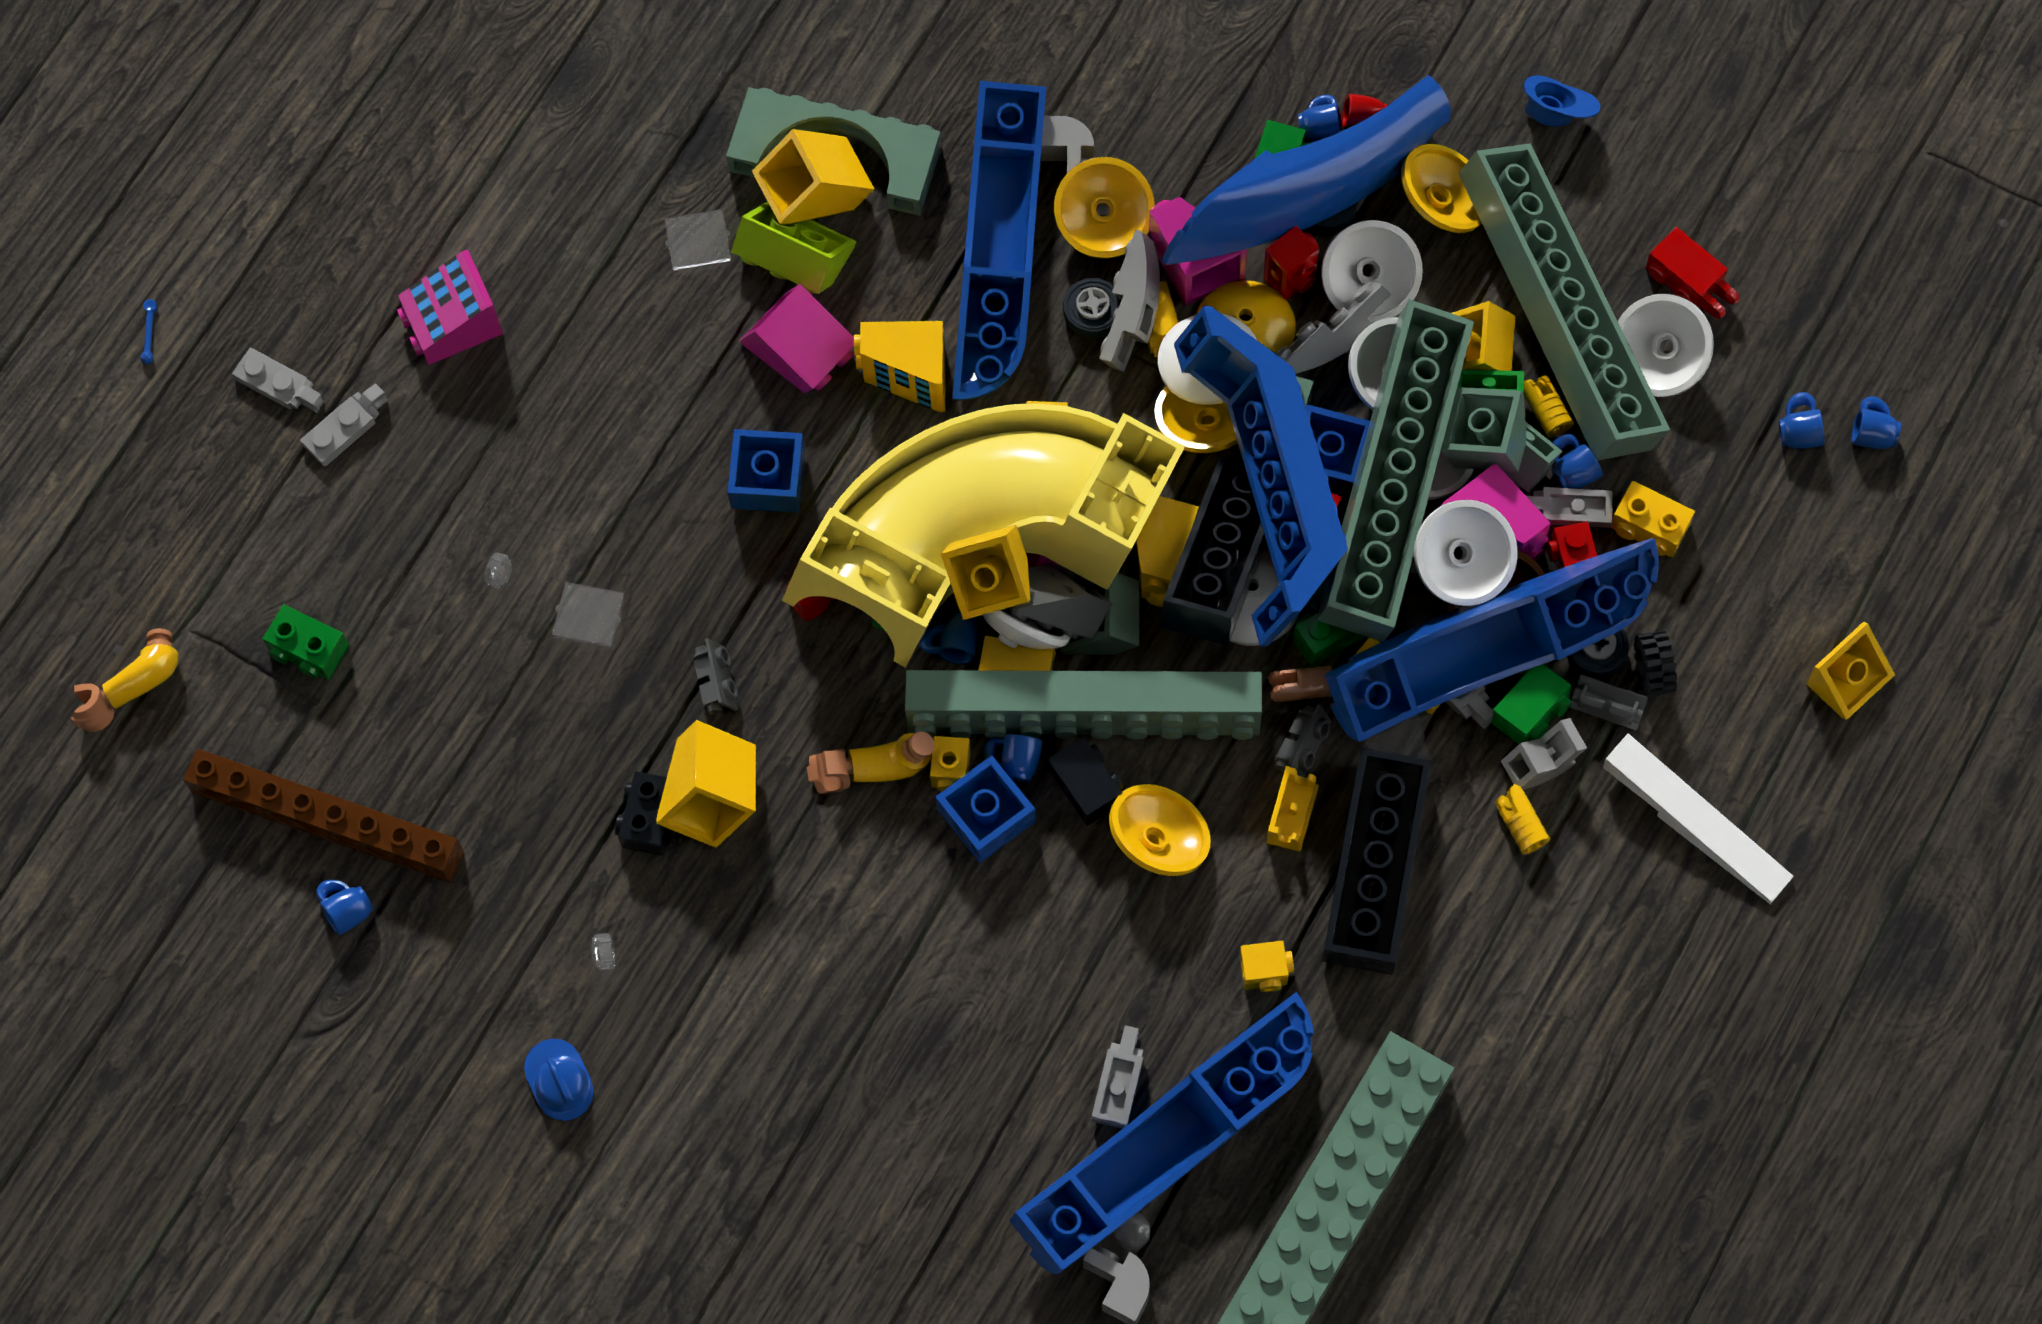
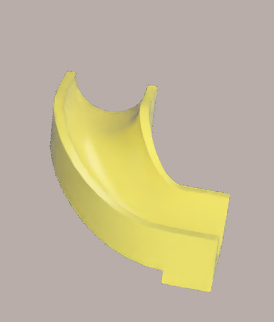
[782,403,1185,668]

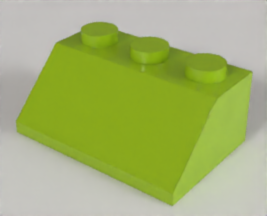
[731,201,857,294]

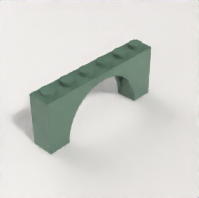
[726,87,942,216]

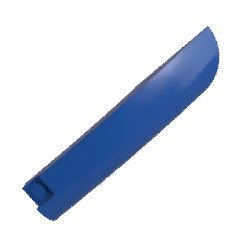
[1162,75,1451,265]
[952,81,1046,401]

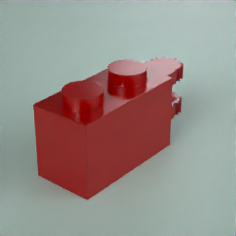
[1646,227,1740,319]

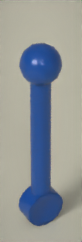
[140,299,158,365]

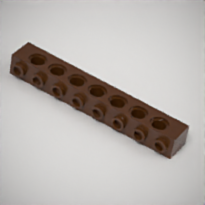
[183,748,464,883]

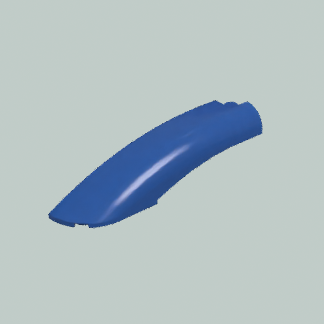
[1324,538,1659,742]
[1009,992,1314,1274]

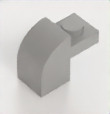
[1041,116,1094,173]
[1501,718,1587,790]
[1083,1248,1150,1324]

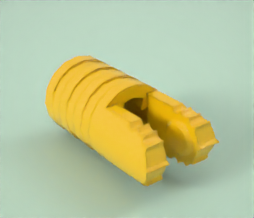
[1524,375,1574,438]
[1495,784,1550,855]

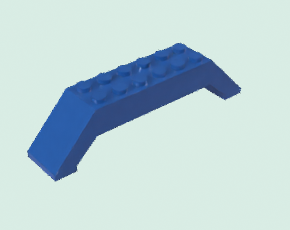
[1174,306,1348,646]

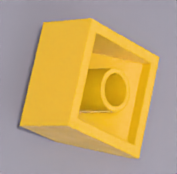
[1452,301,1515,371]
[941,525,1030,620]

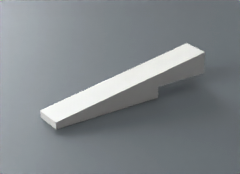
[1603,733,1793,905]

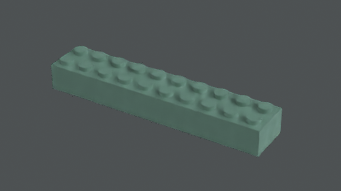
[1458,143,1670,461]
[1317,299,1474,642]
[905,670,1262,740]
[1218,1031,1454,1324]

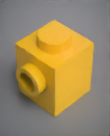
[930,736,970,792]
[1239,941,1294,992]

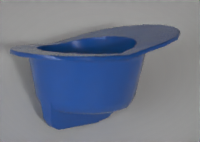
[1524,75,1601,127]
[524,1038,594,1121]

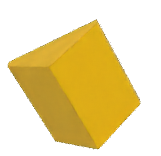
[1806,622,1895,720]

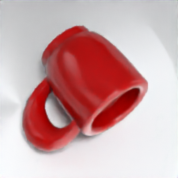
[1342,93,1388,130]

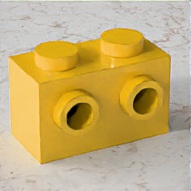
[1611,481,1695,558]

